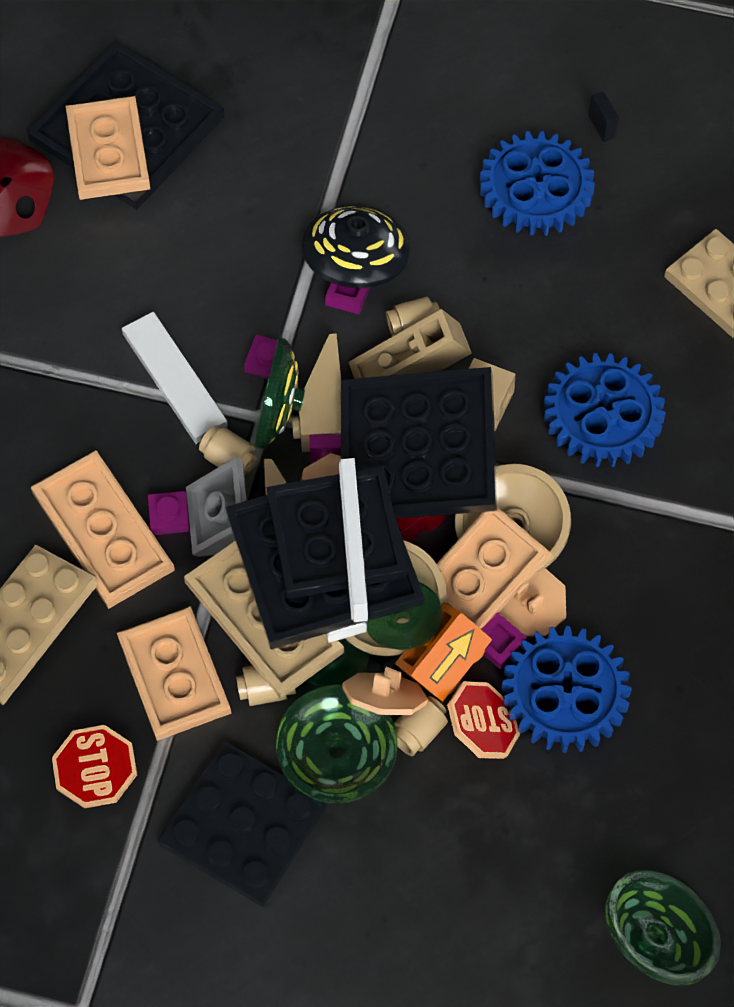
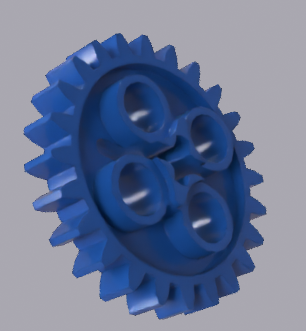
[479,131,595,236]
[543,353,666,467]
[501,626,632,753]

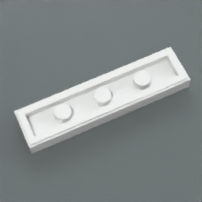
[122,311,228,444]
[339,458,368,622]

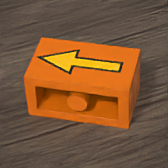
[395,602,492,702]

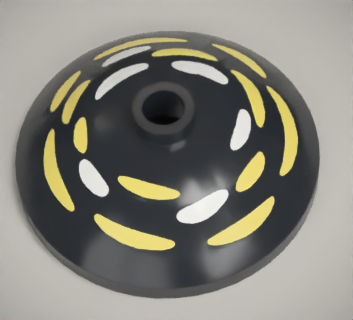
[302,206,410,288]

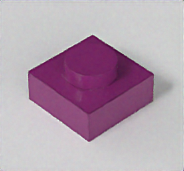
[325,283,370,315]
[244,335,291,382]
[310,435,341,465]
[148,491,190,535]
[481,612,527,669]

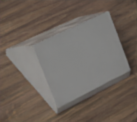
[186,457,247,557]

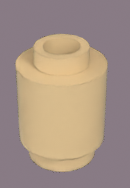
[386,296,440,337]
[199,426,257,475]
[236,665,296,706]
[389,696,448,756]

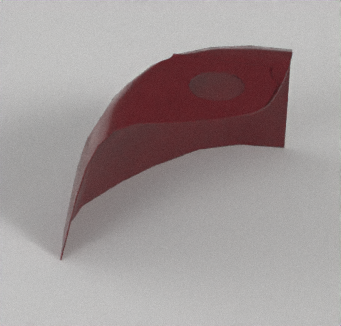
[0,137,54,236]

